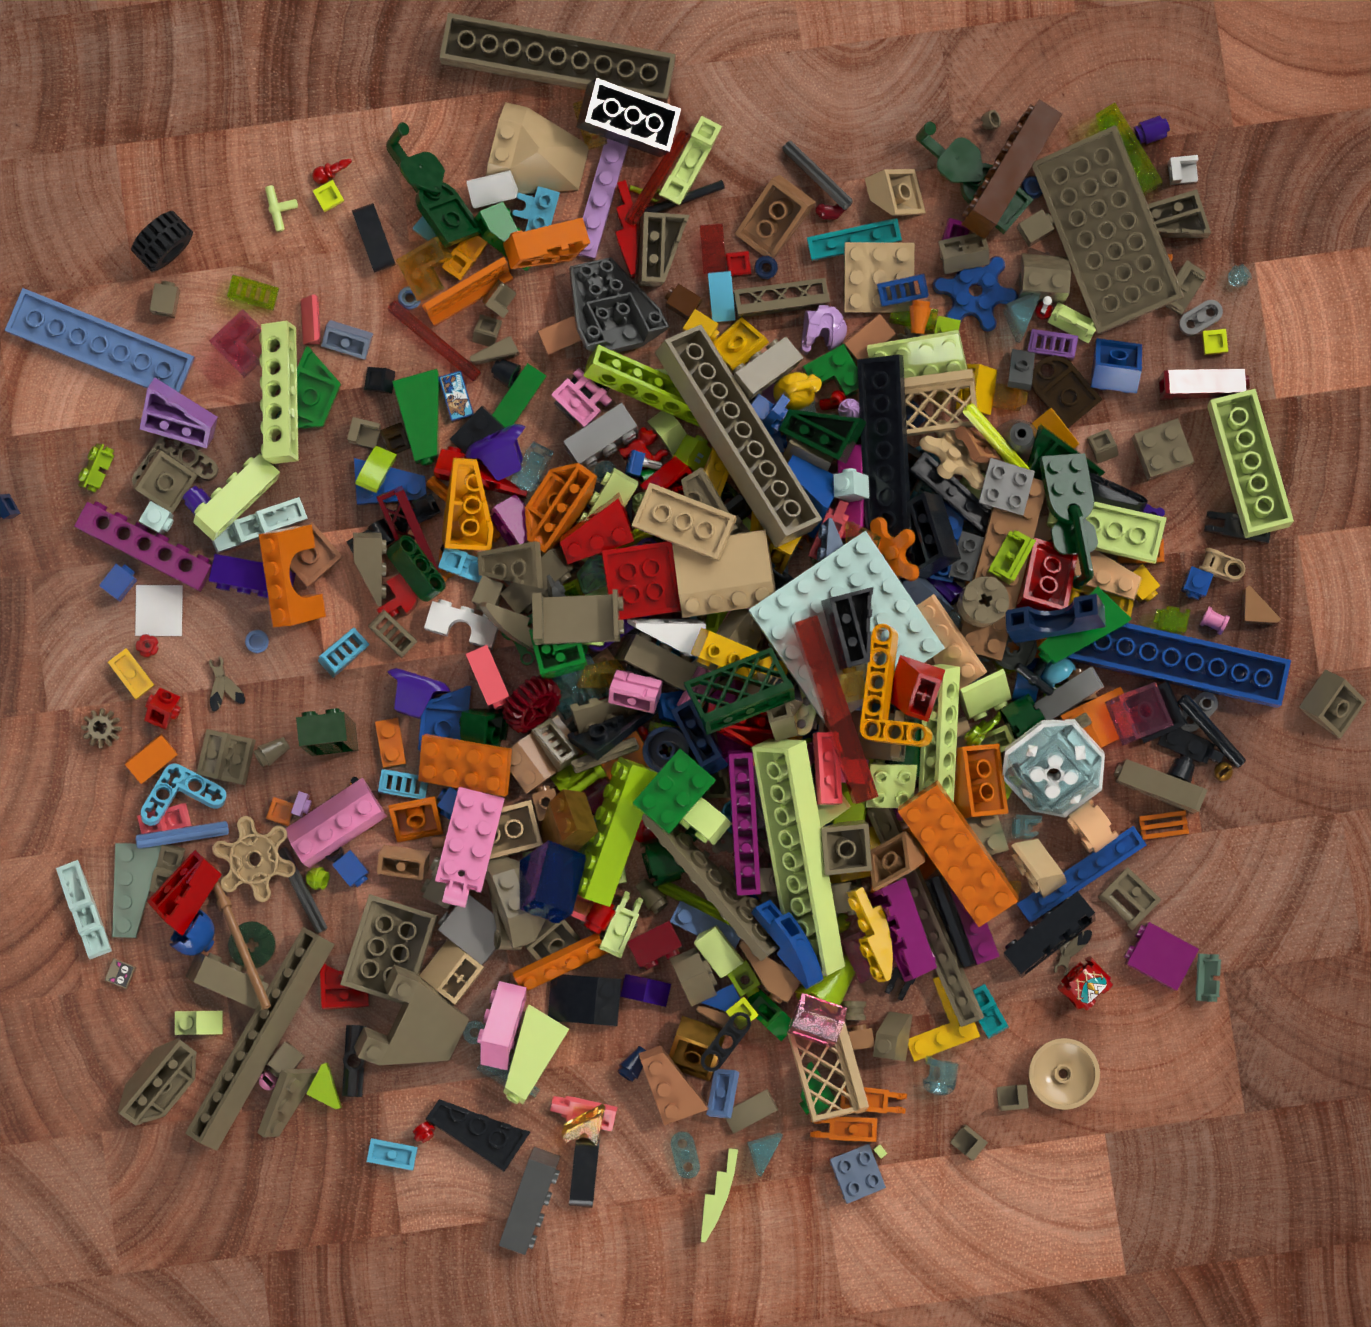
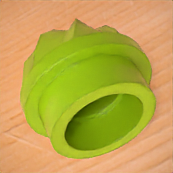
[306,867,330,890]

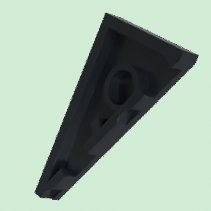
[567,707,658,761]

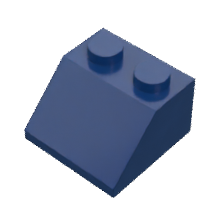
[1091,338,1142,393]

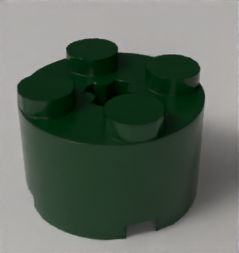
[999,693,1046,740]
[640,837,685,887]

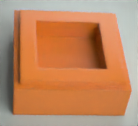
[266,797,294,826]

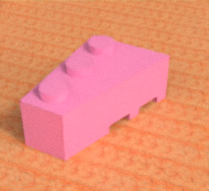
[477,981,527,1071]

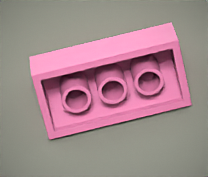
[285,777,387,868]

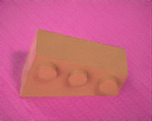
[639,1046,709,1125]

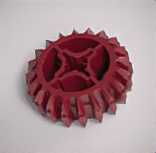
[502,675,562,734]

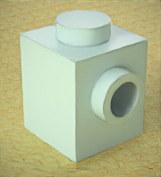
[833,468,869,502]
[139,501,174,535]

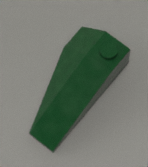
[459,708,508,795]

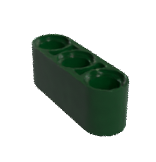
[387,535,446,602]

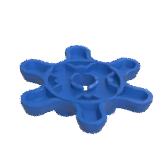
[932,256,1018,332]

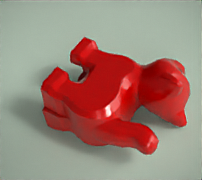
[618,427,669,470]

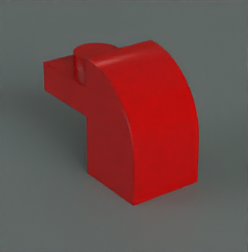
[376,573,419,620]

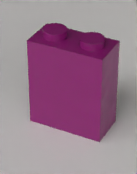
[1124,922,1199,991]

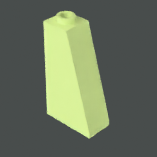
[503,1005,569,1104]

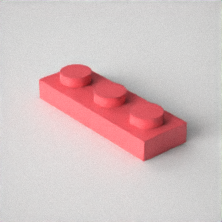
[813,732,842,805]

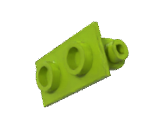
[78,444,114,493]

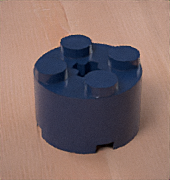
[642,727,693,773]

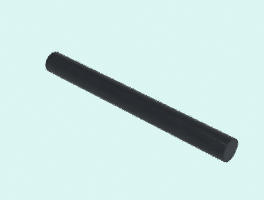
[636,180,725,220]

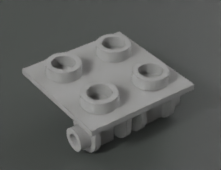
[978,458,1035,516]

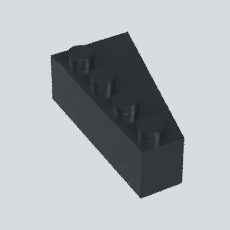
[1004,891,1096,978]

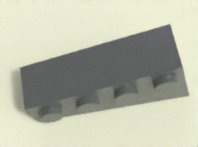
[499,1147,561,1255]

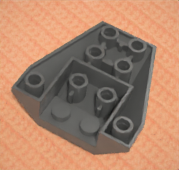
[569,257,669,353]

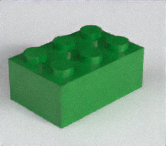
[633,749,716,835]

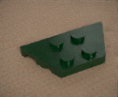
[1027,424,1105,481]

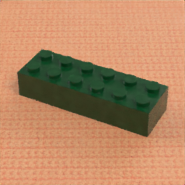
[296,708,359,756]

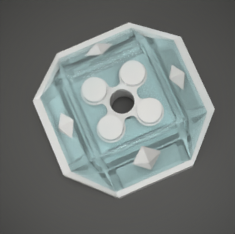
[1002,719,1105,818]

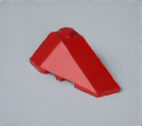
[434,446,528,499]

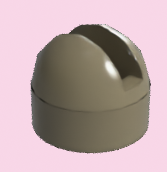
[981,110,1001,130]

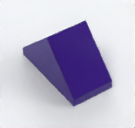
[620,974,671,1007]

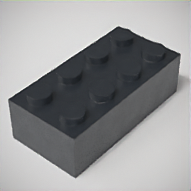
[576,78,681,157]

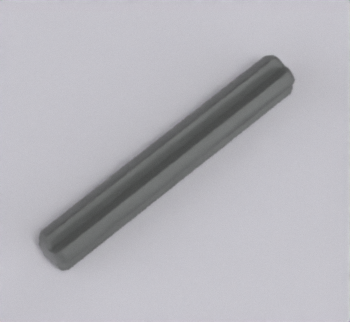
[782,141,853,210]
[278,847,327,934]

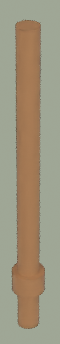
[213,881,271,1010]

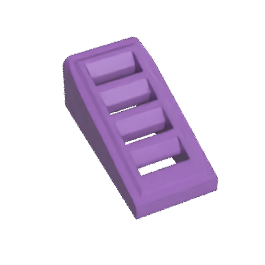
[1027,329,1078,361]

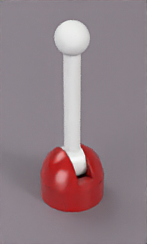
[1034,296,1053,320]

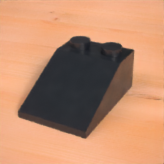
[548,974,622,1026]

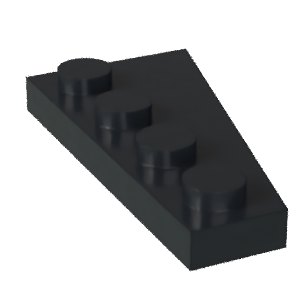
[426,1099,530,1172]

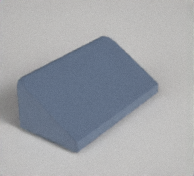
[321,320,373,360]

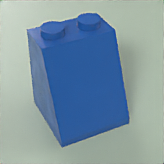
[788,455,835,538]

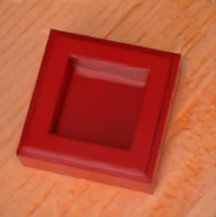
[726,251,751,277]

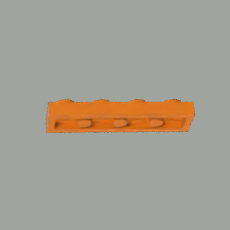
[512,933,607,992]

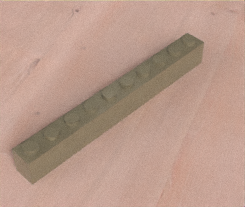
[185,927,335,1151]

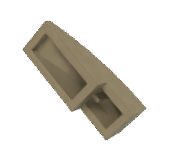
[479,602,534,651]

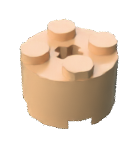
[1067,799,1118,854]

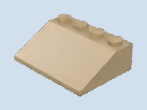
[672,529,776,618]

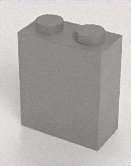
[438,894,496,965]

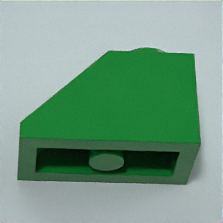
[747,988,797,1041]
[799,1061,837,1115]

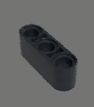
[352,203,396,273]
[1089,473,1148,512]
[701,1012,751,1072]
[569,1137,600,1208]

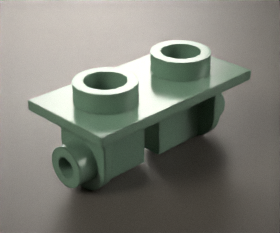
[1195,953,1221,1002]

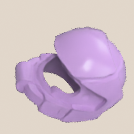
[800,305,847,355]

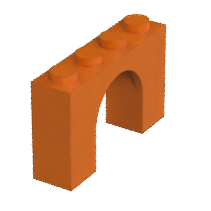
[259,524,326,627]

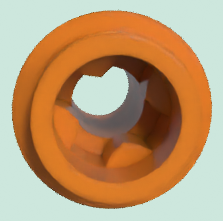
[909,300,932,334]

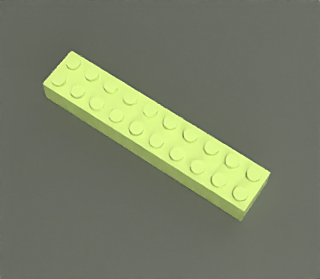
[752,738,845,976]

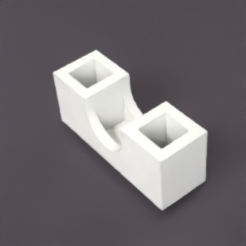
[424,599,499,650]

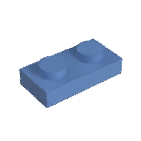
[706,1069,739,1118]

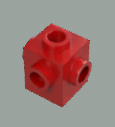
[144,687,181,730]

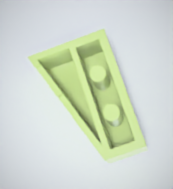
[679,798,732,845]

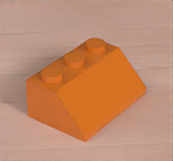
[954,744,1009,819]

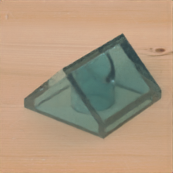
[1003,292,1041,343]

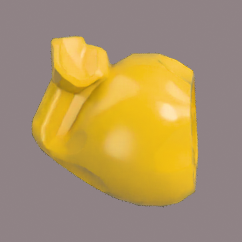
[773,372,822,410]

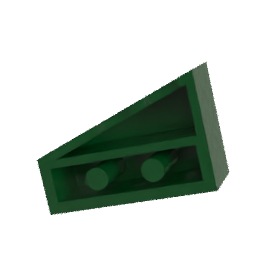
[779,409,867,463]

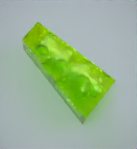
[1095,102,1163,196]

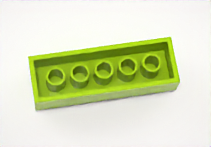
[571,757,658,907]

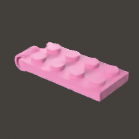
[435,787,505,908]

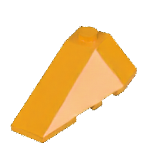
[441,458,493,550]

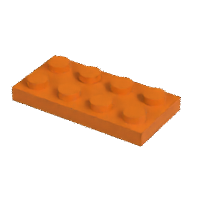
[418,734,512,796]

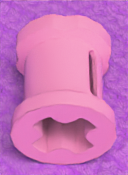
[1200,606,1230,635]

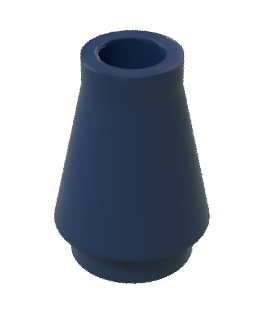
[617,1046,646,1082]

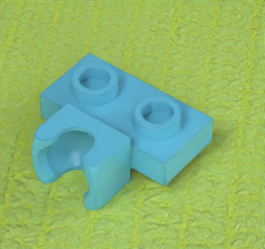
[512,186,560,231]

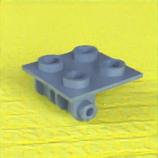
[829,1144,886,1204]

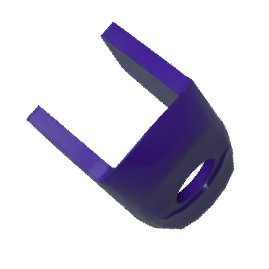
[465,424,525,481]
[387,668,451,719]

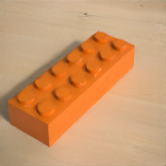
[898,780,1018,927]

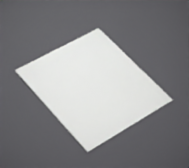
[135,585,183,636]

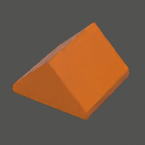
[388,796,443,843]

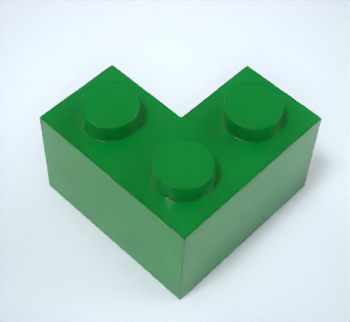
[802,344,859,399]
[529,629,589,680]

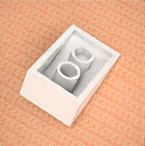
[627,618,706,656]

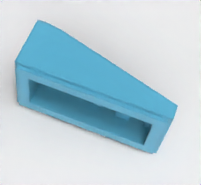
[318,627,369,678]
[378,769,428,799]

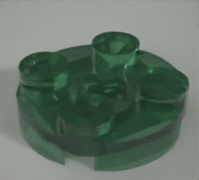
[228,921,276,968]

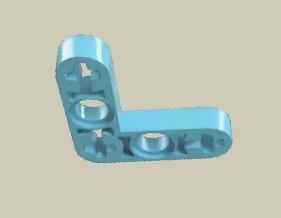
[141,763,226,826]

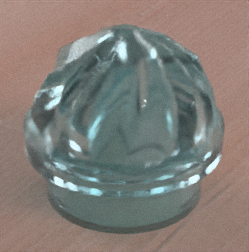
[1228,264,1252,288]
[594,461,617,483]

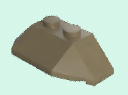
[485,856,550,949]
[117,1038,197,1126]

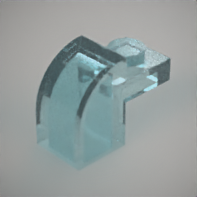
[511,441,554,492]

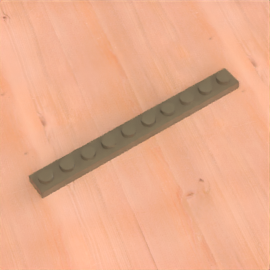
[866,808,984,1027]

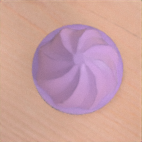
[838,399,860,418]

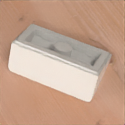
[467,170,518,208]

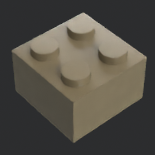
[1131,418,1194,481]

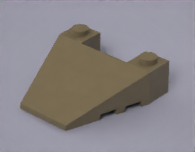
[354,965,469,1066]

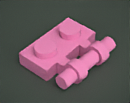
[551,368,612,427]

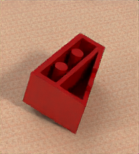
[147,850,222,936]

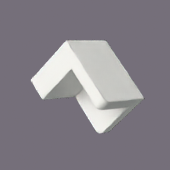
[1168,155,1198,185]

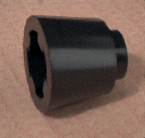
[491,359,521,388]
[1167,755,1195,783]

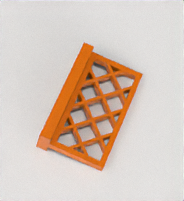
[422,256,514,327]

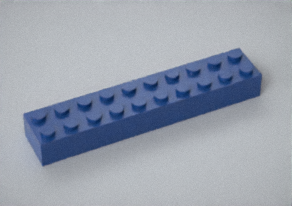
[1067,623,1291,708]

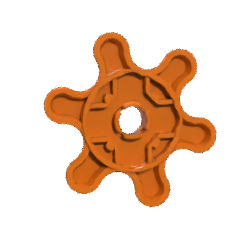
[870,517,919,582]

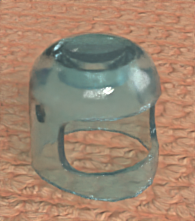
[922,1056,959,1095]

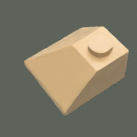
[865,169,926,216]

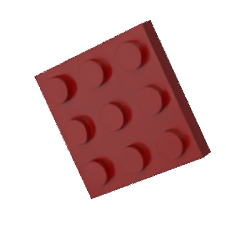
[601,541,681,620]

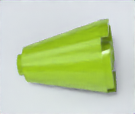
[795,955,857,1022]

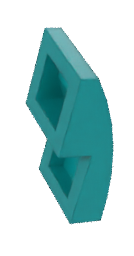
[973,984,1009,1039]

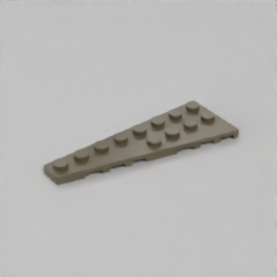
[642,814,780,961]

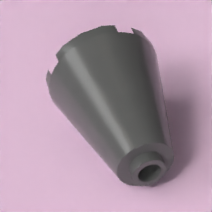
[997,419,1037,463]

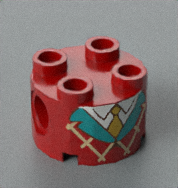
[1057,956,1113,1011]

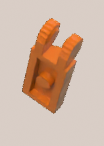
[840,1087,907,1114]
[810,1116,877,1142]

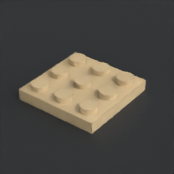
[844,242,915,313]

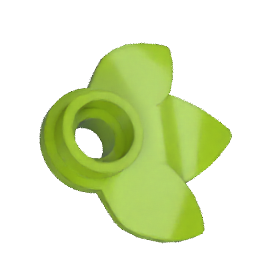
[964,711,1001,746]

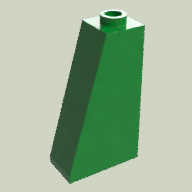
[392,369,440,466]
[1037,586,1132,665]

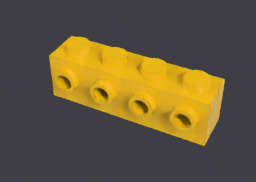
[690,628,788,678]

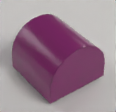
[942,218,970,240]

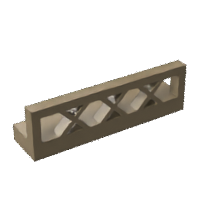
[734,278,830,318]

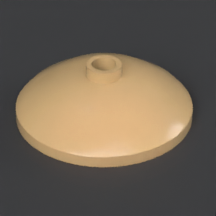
[1029,1038,1100,1110]

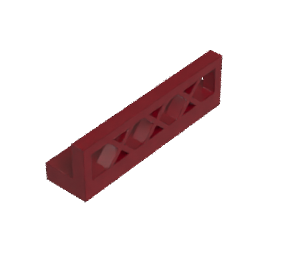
[376,486,441,574]

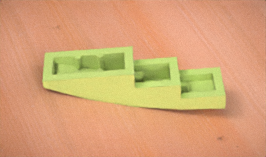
[701,1148,738,1242]

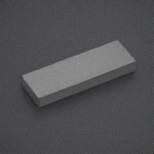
[1034,667,1104,720]

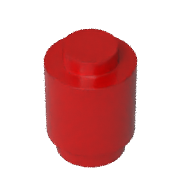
[584,902,616,935]

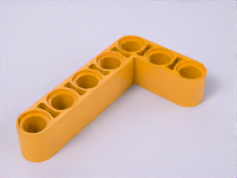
[860,624,933,747]

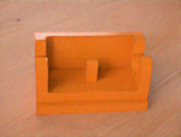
[125,733,178,784]

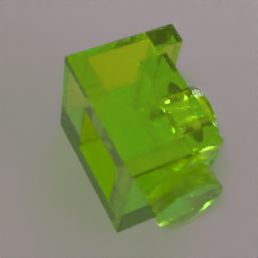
[1153,606,1191,635]

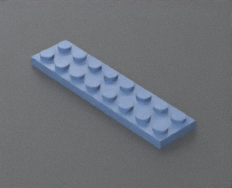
[5,288,195,393]

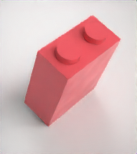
[466,645,509,710]

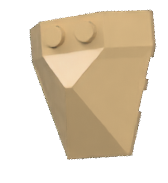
[486,102,590,195]

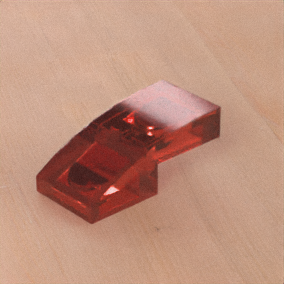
[700,223,726,274]

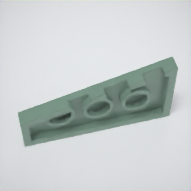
[112,843,161,938]

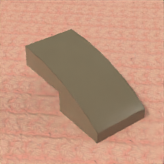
[149,844,186,892]
[726,1089,778,1134]

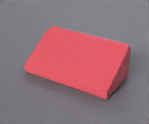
[301,294,321,345]

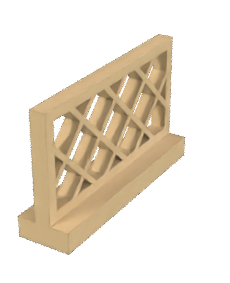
[904,369,977,436]
[787,1017,869,1123]

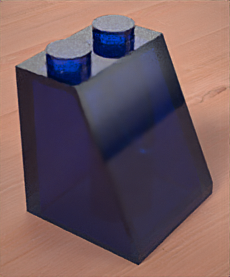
[520,840,586,924]

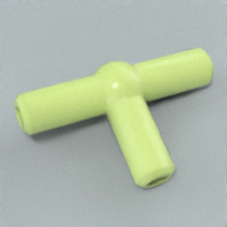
[265,185,298,232]

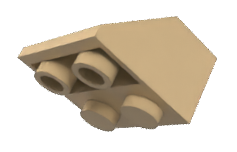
[1011,839,1067,898]
[420,939,485,1005]

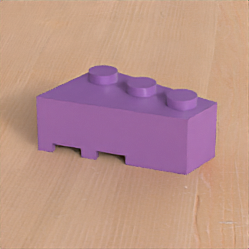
[140,378,218,448]

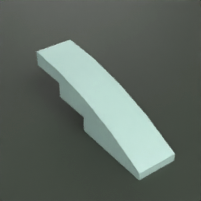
[211,497,308,554]
[56,860,112,960]

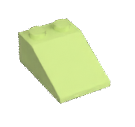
[959,669,1011,721]

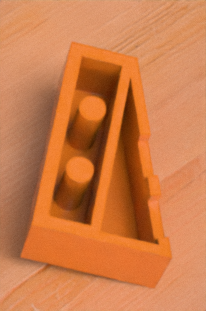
[503,217,590,269]

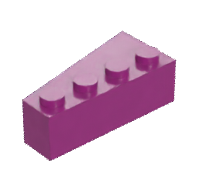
[867,878,937,982]

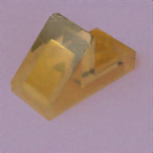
[561,1104,606,1146]

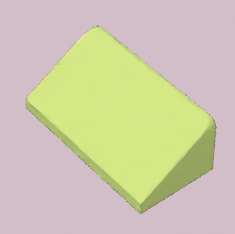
[694,925,744,978]

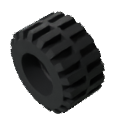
[131,211,193,272]

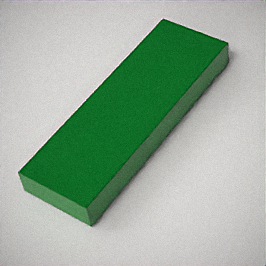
[492,363,547,428]

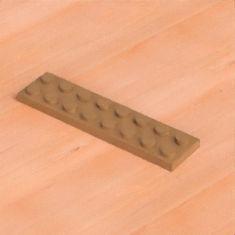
[960,478,1045,662]

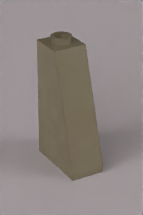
[1114,759,1207,814]

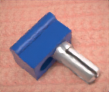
[625,450,662,478]

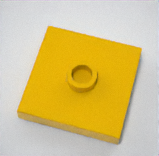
[713,317,769,371]

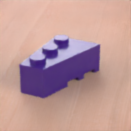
[209,554,296,599]

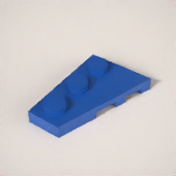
[354,458,427,505]

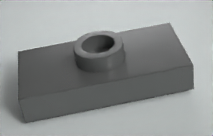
[1007,349,1035,390]

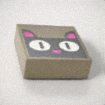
[105,958,136,989]

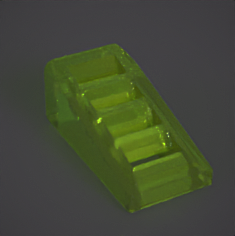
[227,275,279,311]
[888,309,938,331]

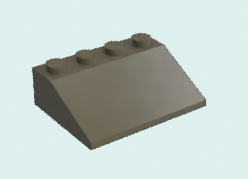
[340,894,438,1004]

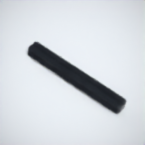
[1178,694,1246,768]

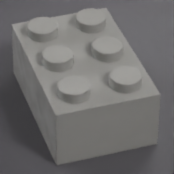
[563,403,638,469]

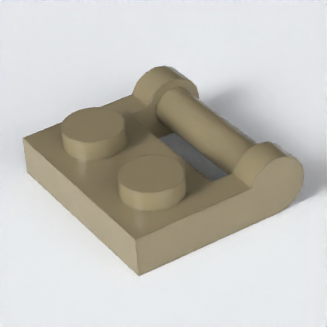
[1098,867,1161,930]

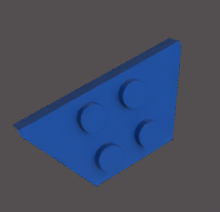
[418,686,471,751]

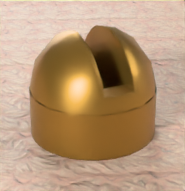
[1214,762,1233,781]

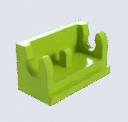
[987,530,1036,585]

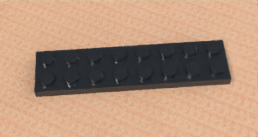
[857,355,910,537]

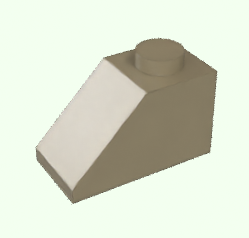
[873,1011,912,1062]

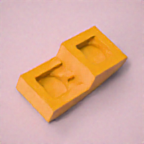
[442,235,488,280]

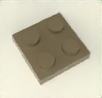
[133,449,198,514]

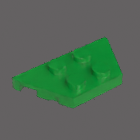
[276,346,341,429]

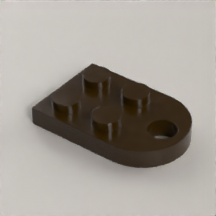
[1032,356,1103,428]

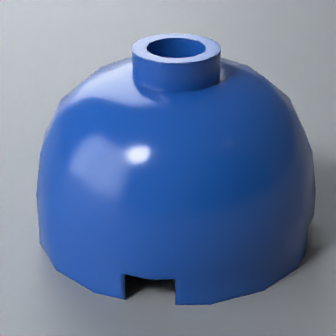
[170,909,215,956]

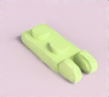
[599,891,643,958]

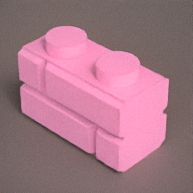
[608,670,662,714]

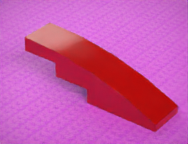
[615,180,638,279]

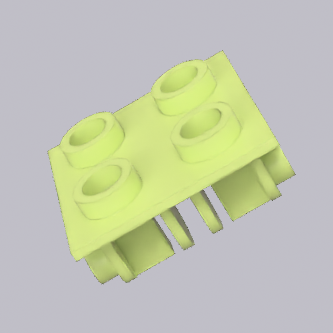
[866,760,917,808]

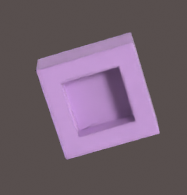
[291,791,312,817]

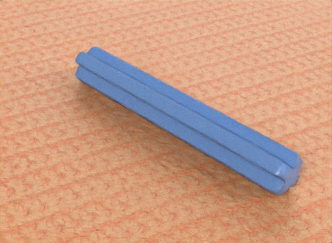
[135,821,229,849]

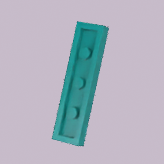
[807,218,902,261]

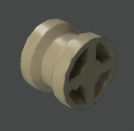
[843,1001,866,1020]

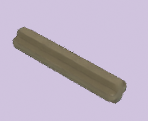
[571,737,639,773]

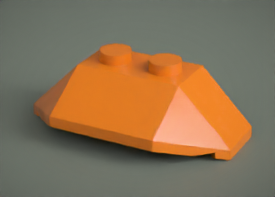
[525,463,597,553]

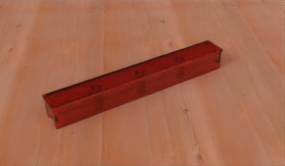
[792,615,879,804]

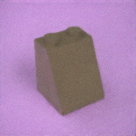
[1018,253,1071,303]

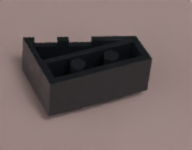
[907,492,961,579]
[821,587,873,670]

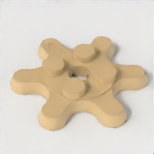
[919,420,988,490]
[213,816,296,902]

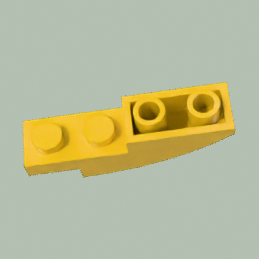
[846,887,893,982]

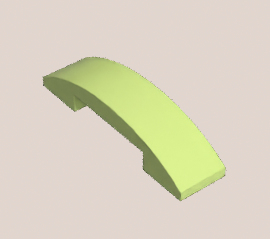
[659,116,722,206]

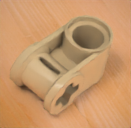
[1198,548,1245,582]

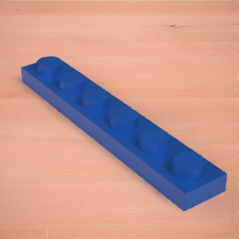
[1017,826,1146,923]

